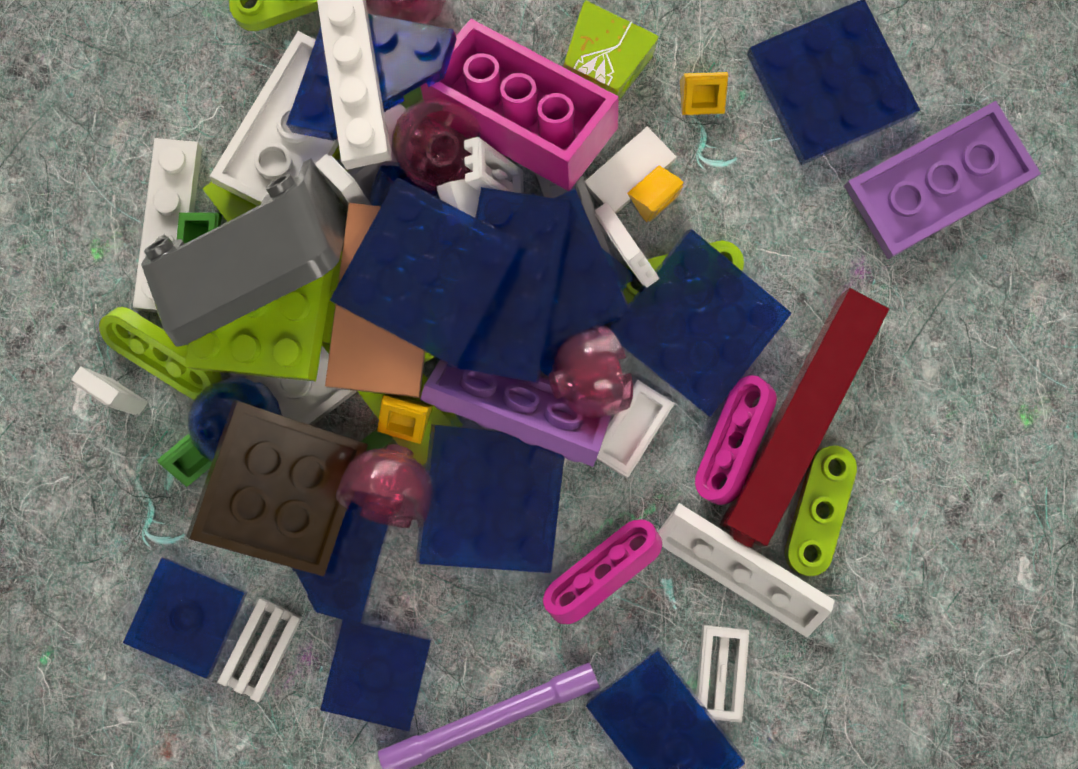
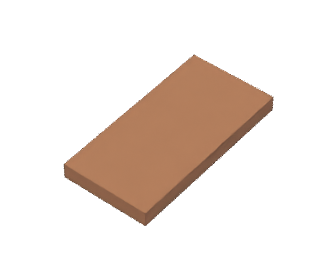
[325,203,442,398]

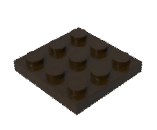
[186,400,368,576]

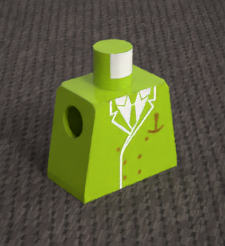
[563,0,659,100]

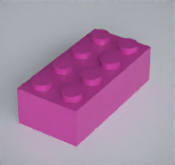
[419,19,619,191]

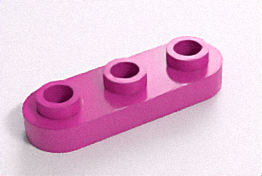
[695,375,777,505]
[543,519,662,624]

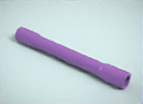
[378,662,600,769]

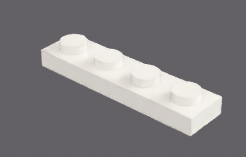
[317,0,392,170]
[133,138,202,313]
[658,503,835,638]

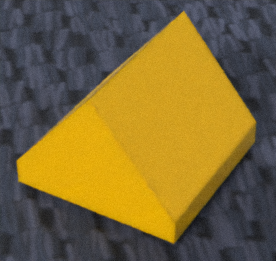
[680,72,728,115]
[627,165,684,222]
[377,394,433,444]

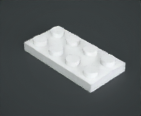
[210,31,339,206]

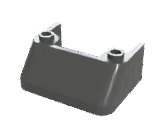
[141,158,347,347]

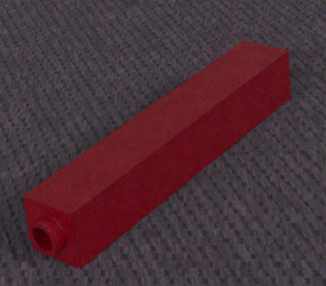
[719,288,890,548]

